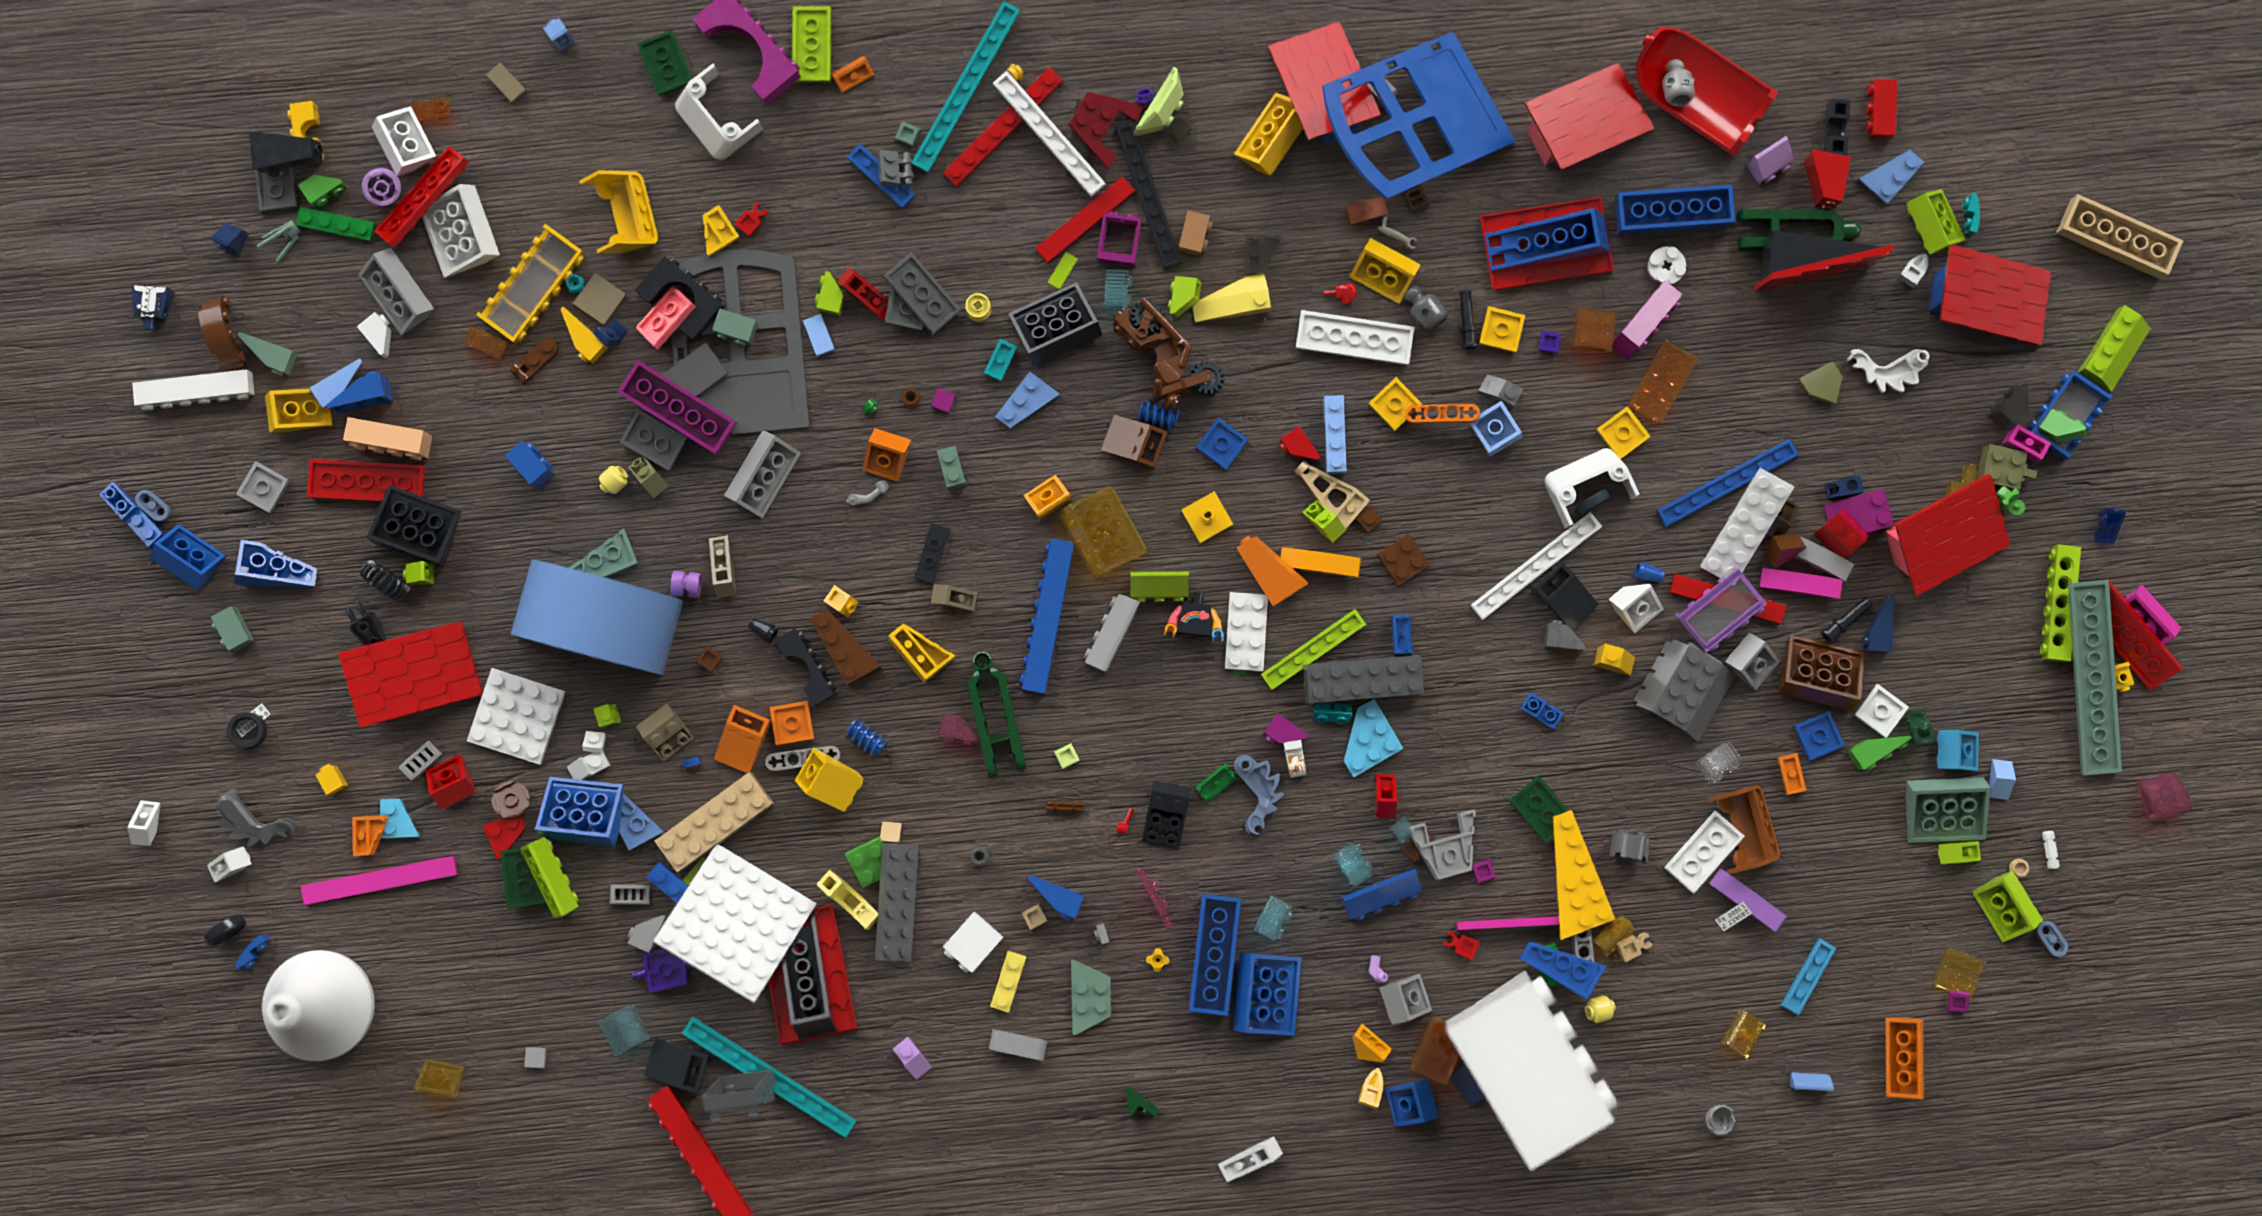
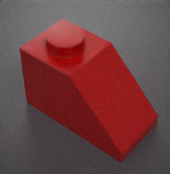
[1279,426,1321,462]
[1375,774,1397,818]

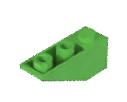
[1846,736,1911,771]

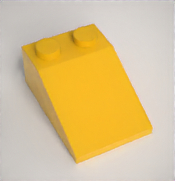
[265,389,332,433]

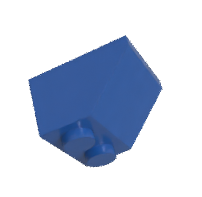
[1385,1079,1439,1127]

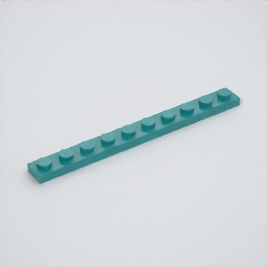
[911,1,1020,173]
[682,1016,857,1138]

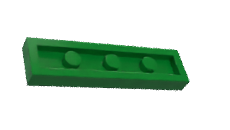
[296,207,375,242]

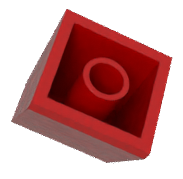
[1804,149,1851,210]

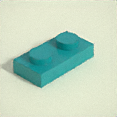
[984,339,1017,382]

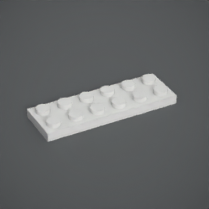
[1295,310,1414,365]
[1700,468,1794,585]

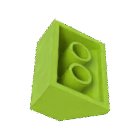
[1906,189,1965,254]
[1130,572,1189,602]
[1972,870,2043,942]

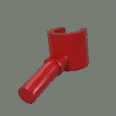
[1116,808,1134,834]

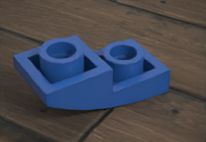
[1520,692,1564,731]
[235,934,271,970]

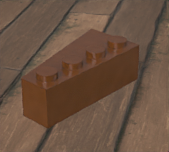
[810,608,882,686]

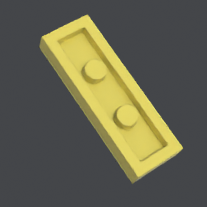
[990,951,1027,1013]

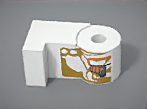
[1283,740,1306,778]

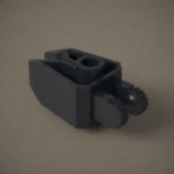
[344,601,386,646]

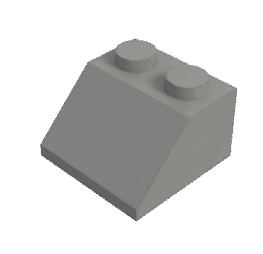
[1725,633,1780,690]
[1380,974,1432,1025]

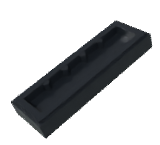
[915,523,950,584]

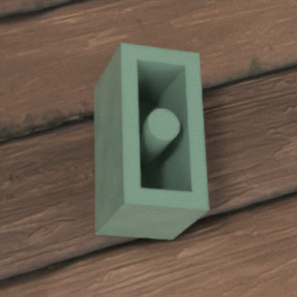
[712,309,758,346]
[937,446,966,490]
[211,606,254,652]

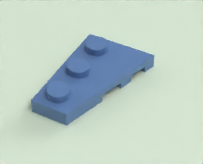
[1857,150,1924,205]
[995,372,1060,429]
[619,793,664,850]

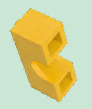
[288,101,324,162]

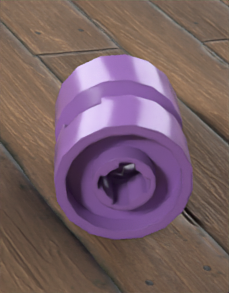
[671,571,702,598]

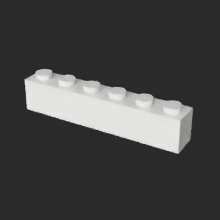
[132,370,255,411]

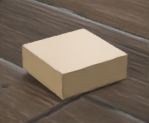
[1022,904,1048,930]

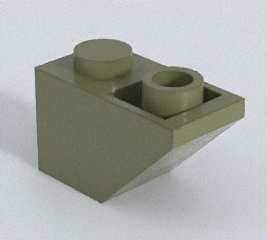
[628,456,668,498]

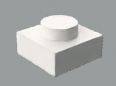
[582,731,606,753]

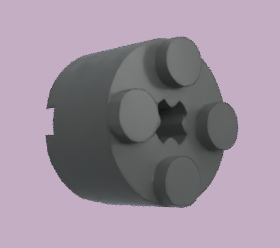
[1609,829,1651,864]

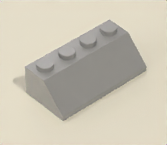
[358,248,434,335]
[724,430,801,519]
[1083,594,1140,674]

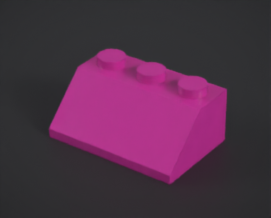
[2124,585,2181,645]

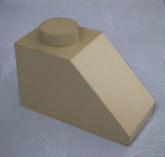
[931,584,977,611]

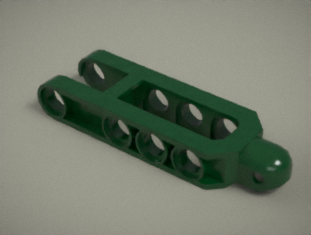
[1737,209,1861,251]
[967,651,1026,778]

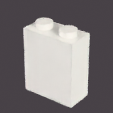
[943,912,1003,973]

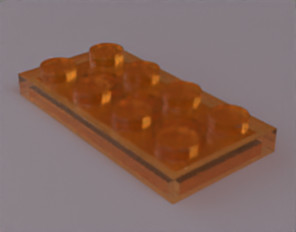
[1627,340,1698,424]

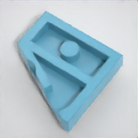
[380,799,420,838]

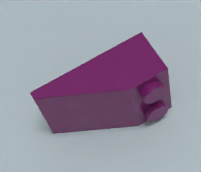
[1823,489,1894,534]

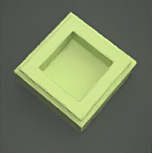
[1054,744,1080,769]

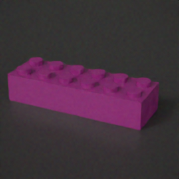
[617,360,738,455]

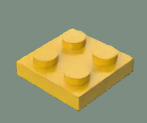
[1479,306,1525,353]
[1368,377,1423,431]
[1596,406,1651,459]

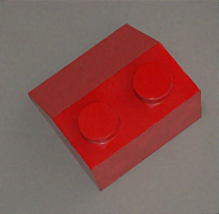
[1814,508,1869,558]
[425,754,476,810]

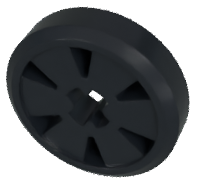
[204,914,247,946]

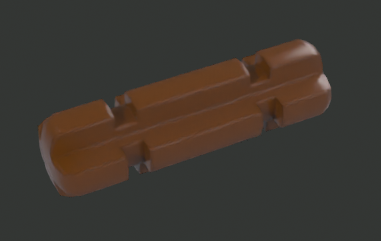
[1046,801,1084,813]

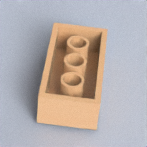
[343,417,433,461]

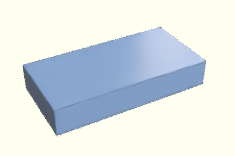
[803,314,835,357]

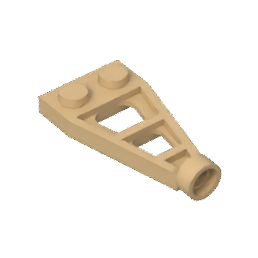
[1294,460,1370,528]

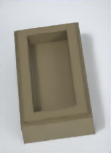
[486,63,526,103]

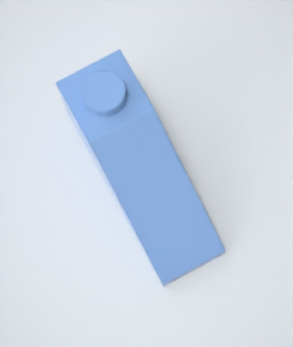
[309,359,362,409]

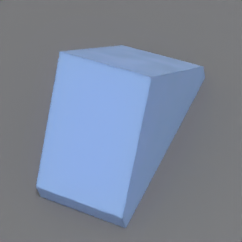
[1989,759,2016,800]

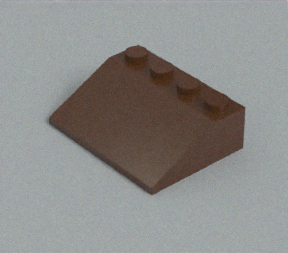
[1778,634,1865,712]

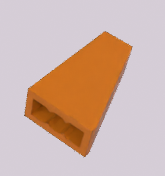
[1237,536,1309,606]

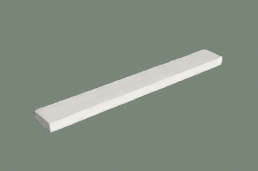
[993,71,1106,197]
[1470,512,1602,620]

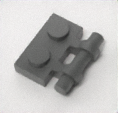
[878,150,914,188]

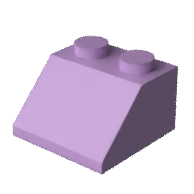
[1746,136,1794,184]

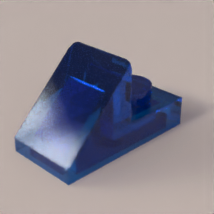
[2094,507,2127,545]

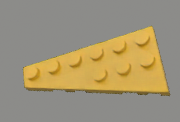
[1553,810,1615,940]

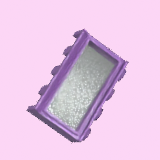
[1675,567,1767,652]

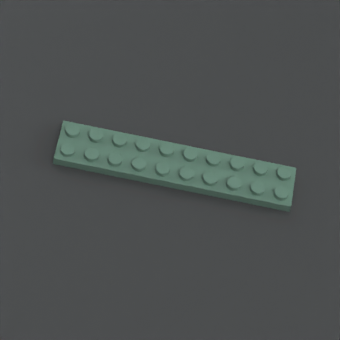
[2068,580,2122,775]

